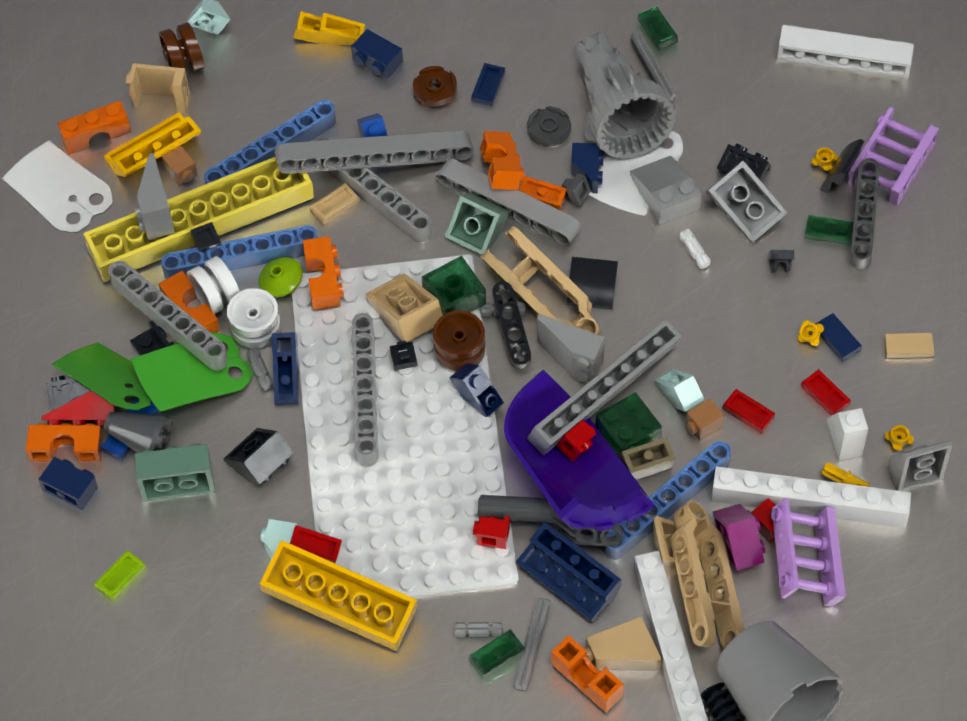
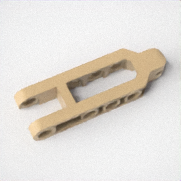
[480,226,602,336]
[669,500,745,649]

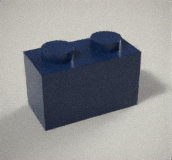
[351,29,403,79]
[38,457,98,510]

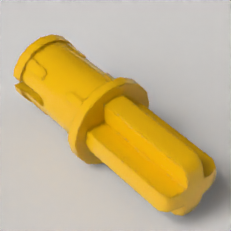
[821,462,870,487]

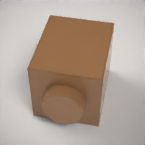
[162,145,198,187]
[685,398,724,441]

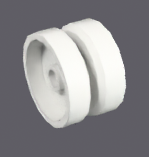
[187,256,240,314]
[227,288,281,349]

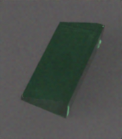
[469,629,525,676]

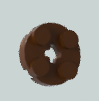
[413,66,457,107]

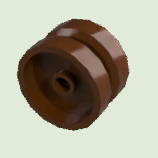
[159,22,204,71]
[433,310,486,371]

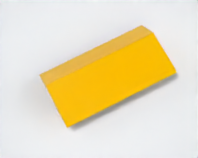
[104,112,201,177]

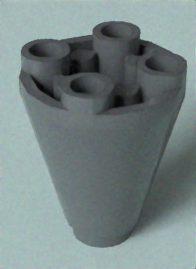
[104,411,174,453]

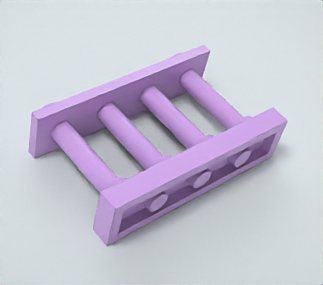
[848,107,939,206]
[771,498,846,607]

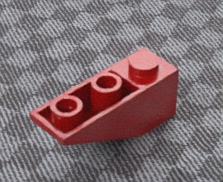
[41,391,115,425]

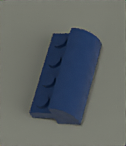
[516,521,622,623]

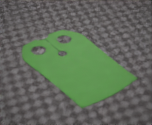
[131,332,253,412]
[51,342,151,410]

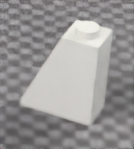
[826,408,868,461]

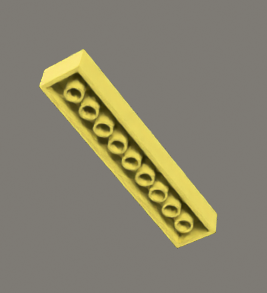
[83,157,314,282]

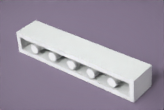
[777,25,914,78]

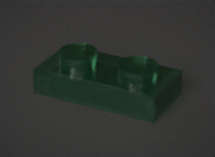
[638,6,678,50]
[804,215,854,246]

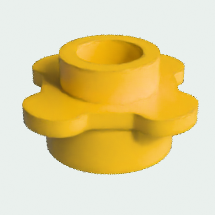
[811,148,838,171]
[798,320,824,346]
[885,425,914,451]

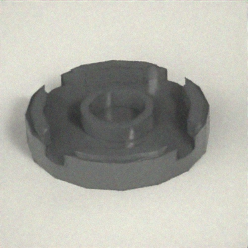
[527,106,571,147]

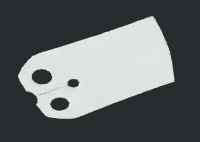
[588,131,683,216]
[2,140,113,232]

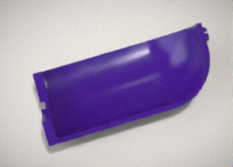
[504,369,655,531]

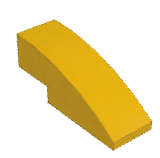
[293,11,365,45]

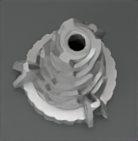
[575,30,676,159]

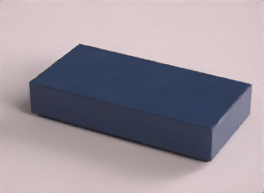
[471,63,505,106]
[815,313,862,361]

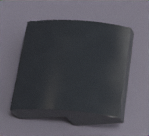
[820,139,865,193]
[566,257,618,310]

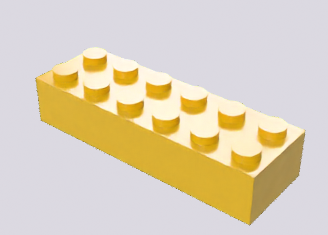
[260,540,418,652]

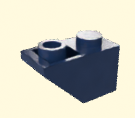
[571,143,604,194]
[449,363,504,417]

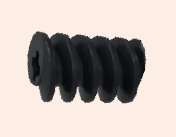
[700,682,745,721]

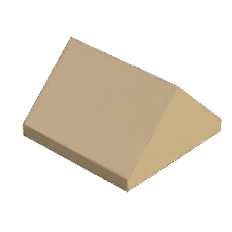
[652,516,690,577]

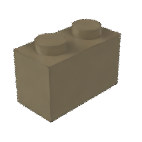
[620,437,676,480]

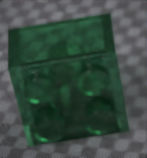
[421,256,486,315]
[595,392,662,457]

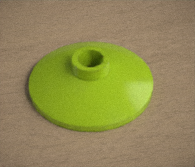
[258,257,303,297]

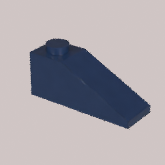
[272,332,299,404]

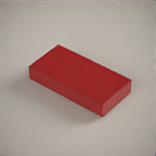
[801,369,851,416]
[722,389,775,434]
[290,525,342,563]

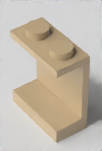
[126,63,190,113]

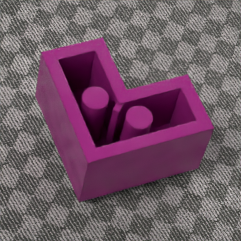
[712,504,766,571]

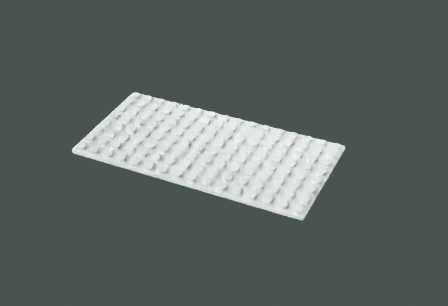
[292,255,519,598]

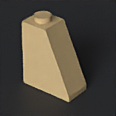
[584,617,662,671]

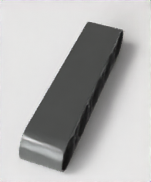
[851,158,880,269]

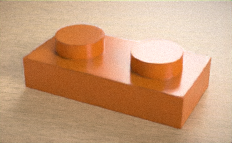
[519,176,567,210]

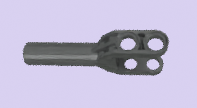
[478,495,623,546]

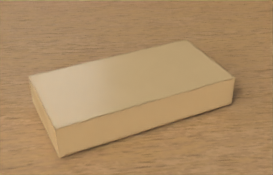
[310,183,360,226]
[884,333,934,358]

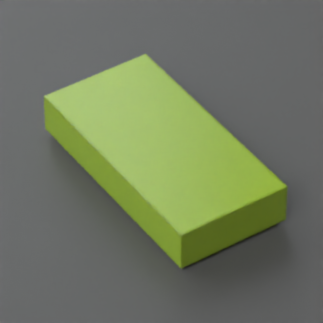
[94,550,147,602]

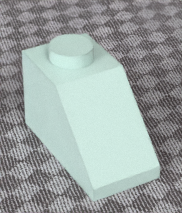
[653,369,704,412]
[261,519,298,559]

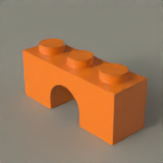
[57,100,131,155]
[480,131,524,190]
[302,236,344,310]
[159,271,220,333]
[26,423,104,462]
[551,635,624,713]

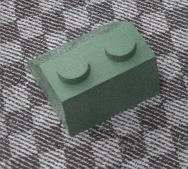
[445,193,510,255]

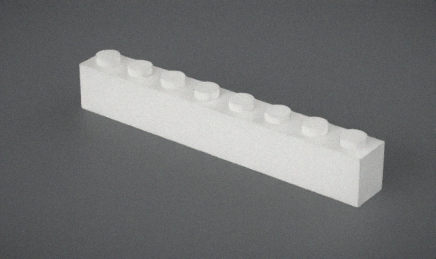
[711,466,911,528]
[634,551,708,721]

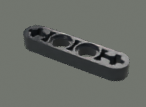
[492,281,531,369]

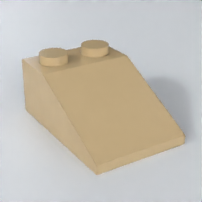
[365,273,443,342]

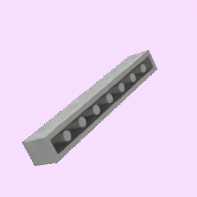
[527,320,682,456]

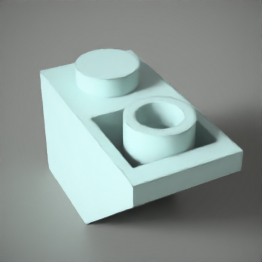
[188,0,231,35]

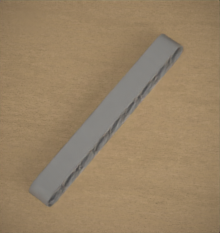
[274,131,474,174]

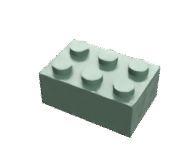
[135,444,215,502]

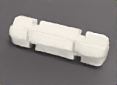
[679,229,711,269]

